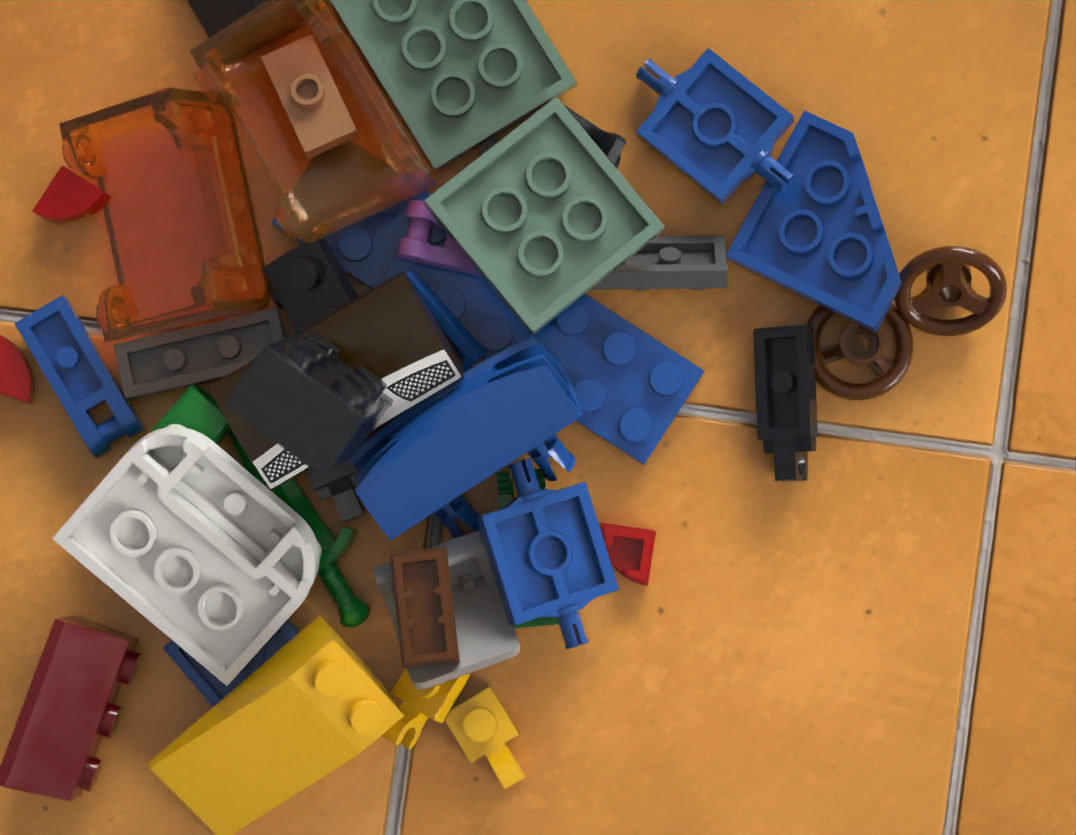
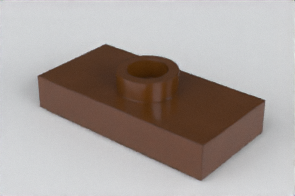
[389,547,460,668]

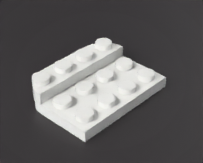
[52,424,322,686]

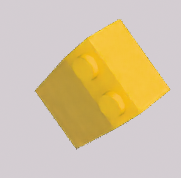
[148,615,404,835]

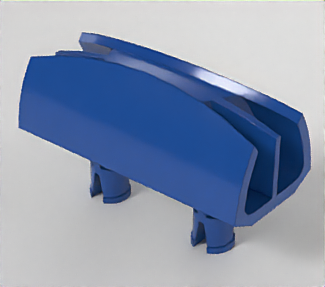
[348,335,583,540]

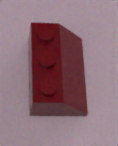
[0,616,141,801]

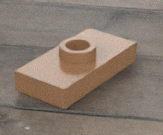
[260,34,359,159]

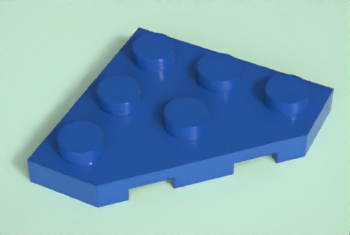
[726,110,902,333]

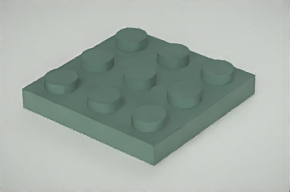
[424,96,665,336]

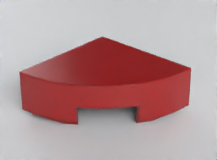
[32,165,111,223]
[0,335,35,404]
[600,522,656,586]

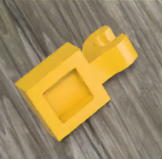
[381,668,470,750]
[445,686,525,789]

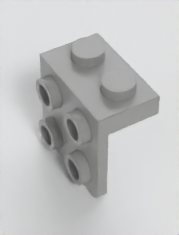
[372,530,520,690]

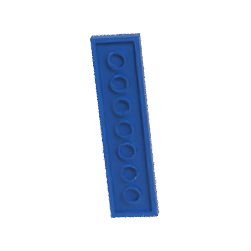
[271,141,704,465]

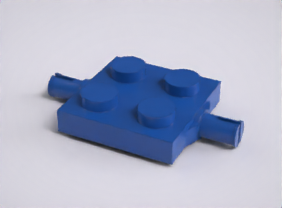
[636,48,795,205]
[476,458,619,649]

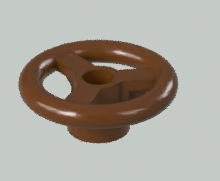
[894,246,1007,336]
[806,302,913,400]

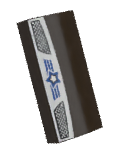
[210,271,464,490]

